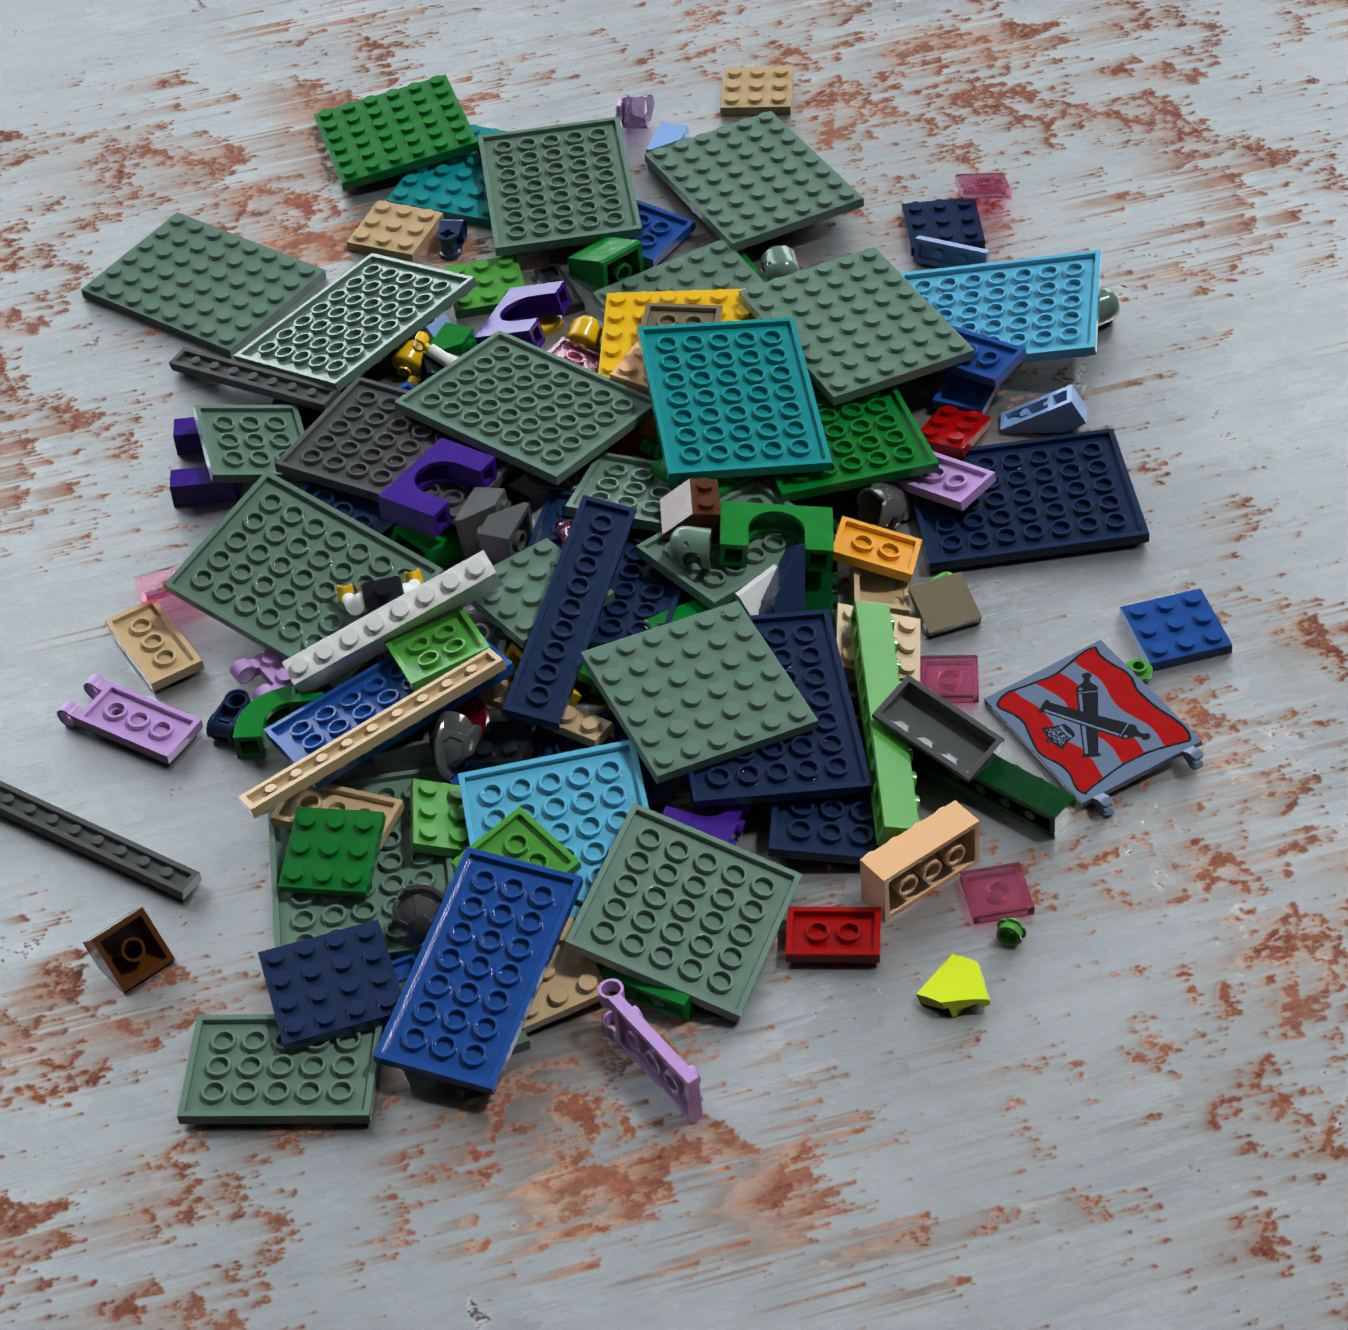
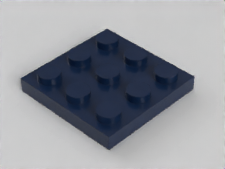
[902,196,985,256]

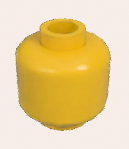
[566,315,602,355]
[391,338,425,377]

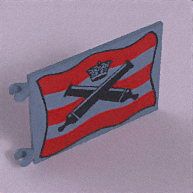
[984,640,1204,817]

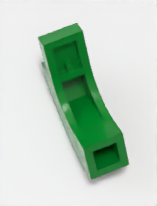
[233,686,324,758]

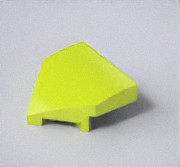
[916,954,991,1017]

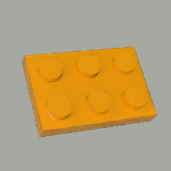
[833,516,922,583]

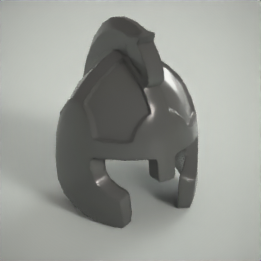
[856,482,913,530]
[431,711,482,780]
[391,883,444,945]

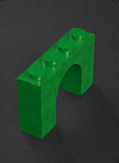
[718,501,834,573]

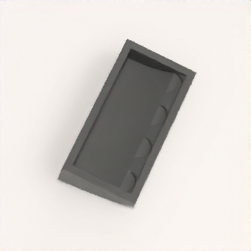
[872,675,1005,783]

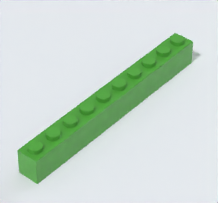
[849,601,922,846]

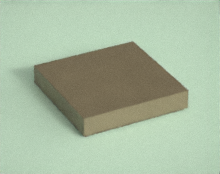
[908,572,982,637]

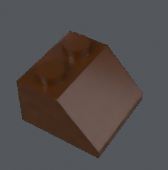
[659,478,721,541]
[82,907,175,993]

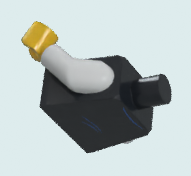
[407,331,460,386]
[336,568,424,618]

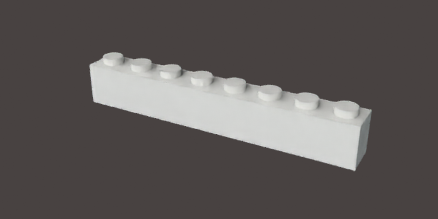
[282,550,503,693]

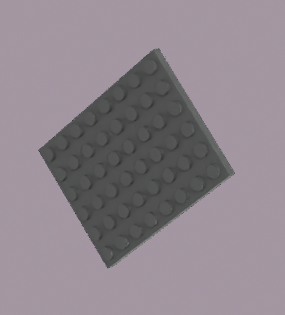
[275,376,516,525]

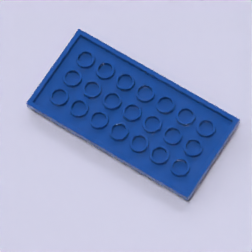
[264,639,516,790]
[373,847,583,1095]

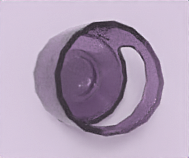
[615,94,654,129]

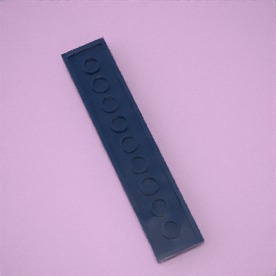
[502,495,637,731]

